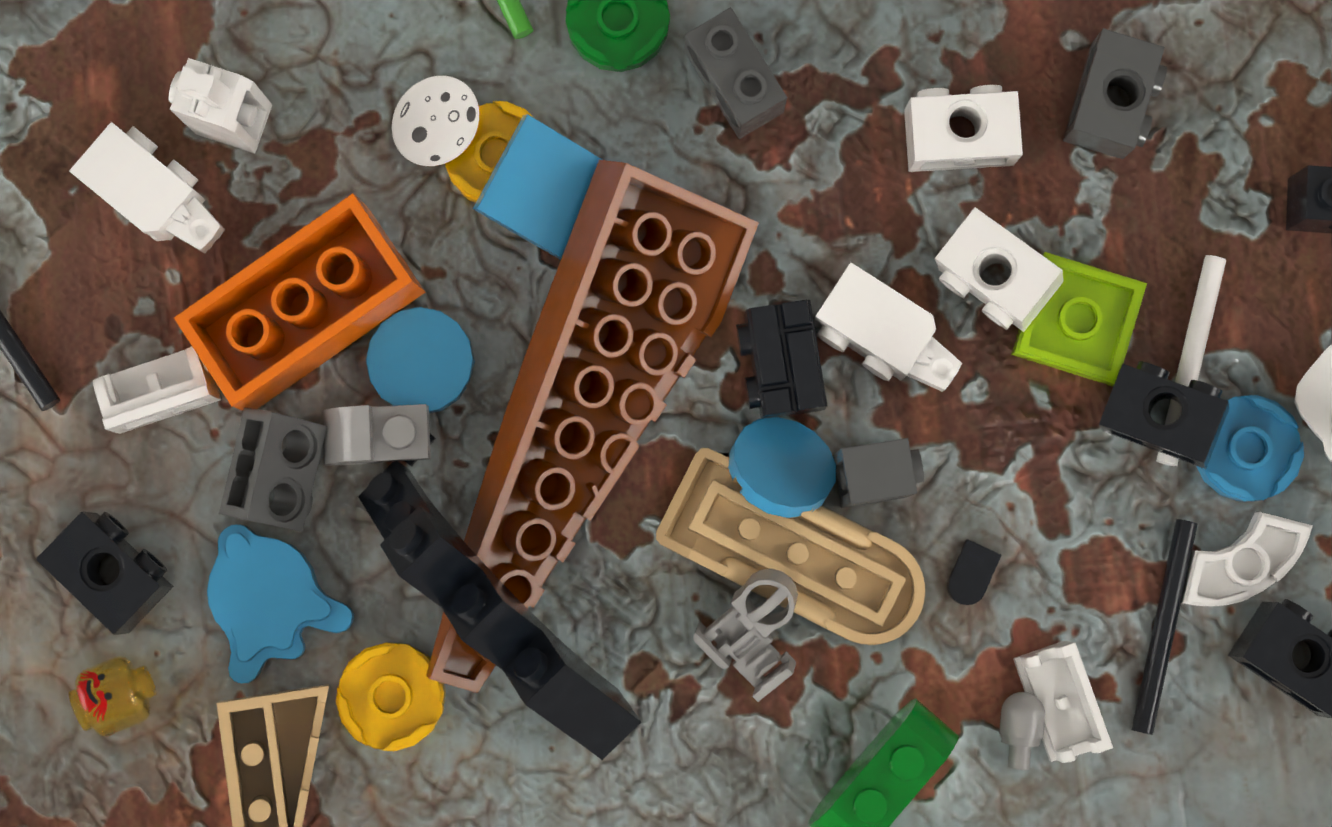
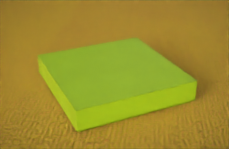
[1011,252,1147,386]

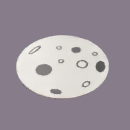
[392,76,480,167]

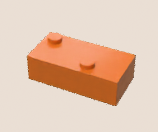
[174,193,426,411]

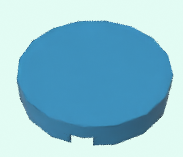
[366,307,475,413]
[1196,395,1304,502]
[728,417,836,518]

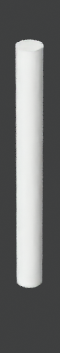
[1156,255,1226,466]

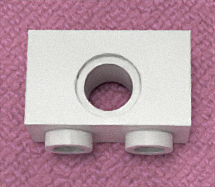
[904,85,1023,172]
[935,207,1063,332]

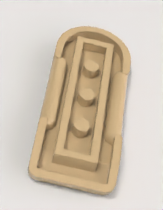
[656,448,925,645]

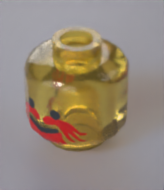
[68,656,157,737]

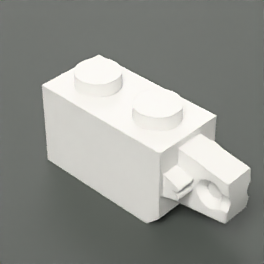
[169,58,272,154]
[69,122,225,253]
[814,262,962,392]

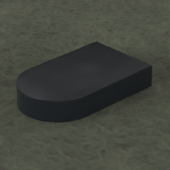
[947,539,1002,605]

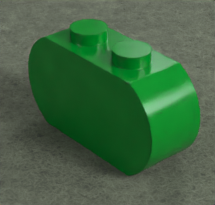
[808,698,959,827]

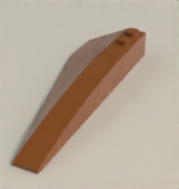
[426,160,759,693]

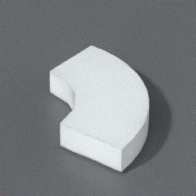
[1181,512,1313,606]

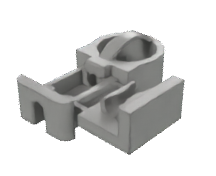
[693,569,798,702]

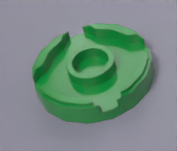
[565,0,670,72]

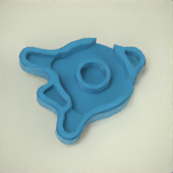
[207,524,354,684]

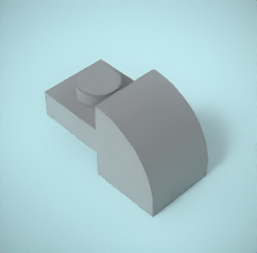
[323,404,431,466]

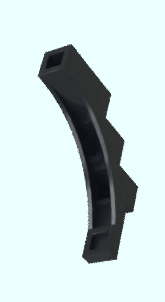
[358,461,641,760]

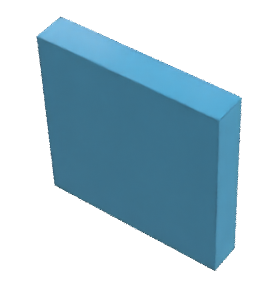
[473,114,603,260]

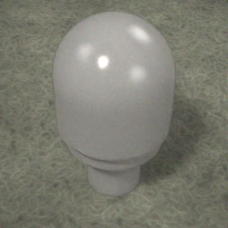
[999,692,1045,770]

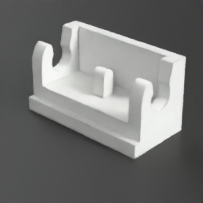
[93,346,221,434]
[1013,641,1113,763]

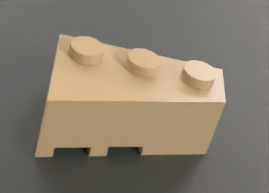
[216,684,329,827]

